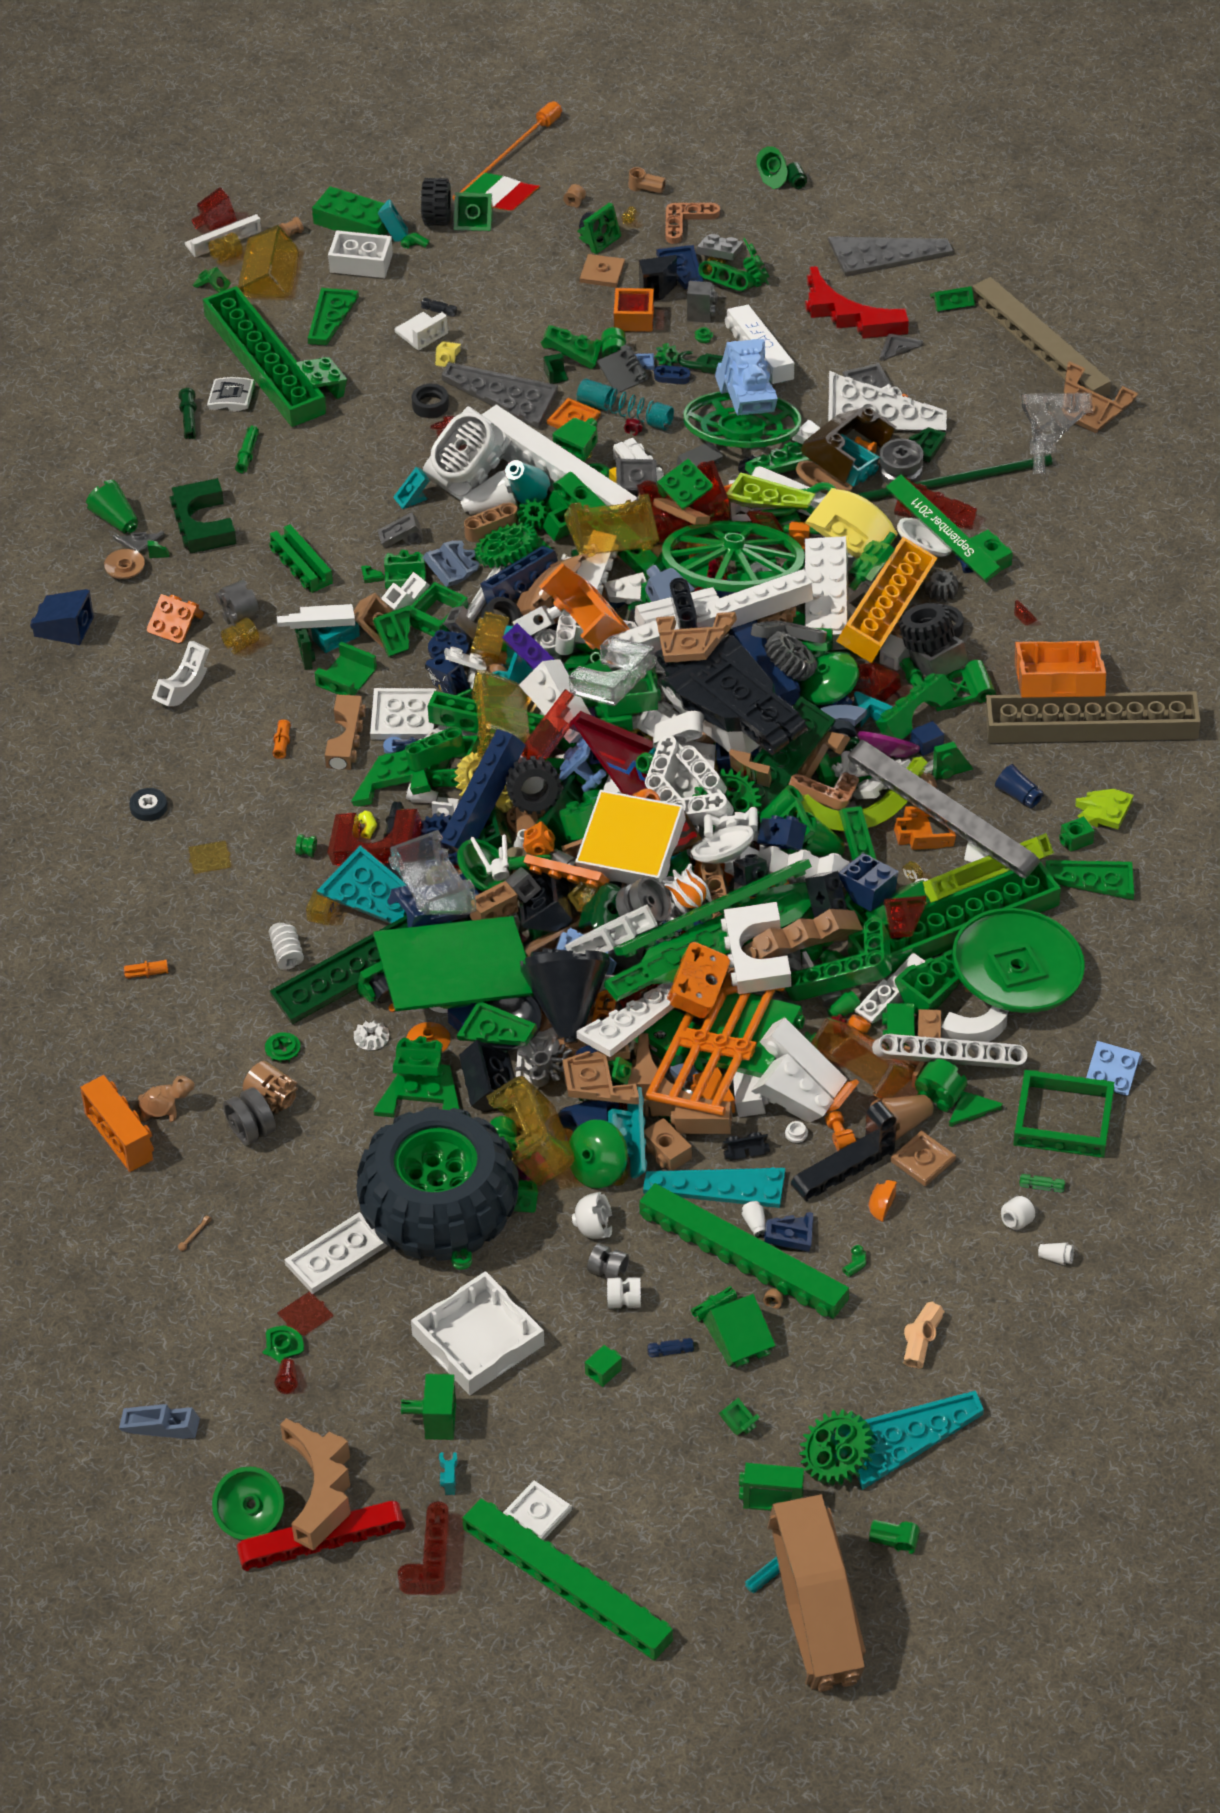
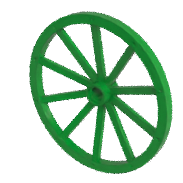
[662,521,805,592]

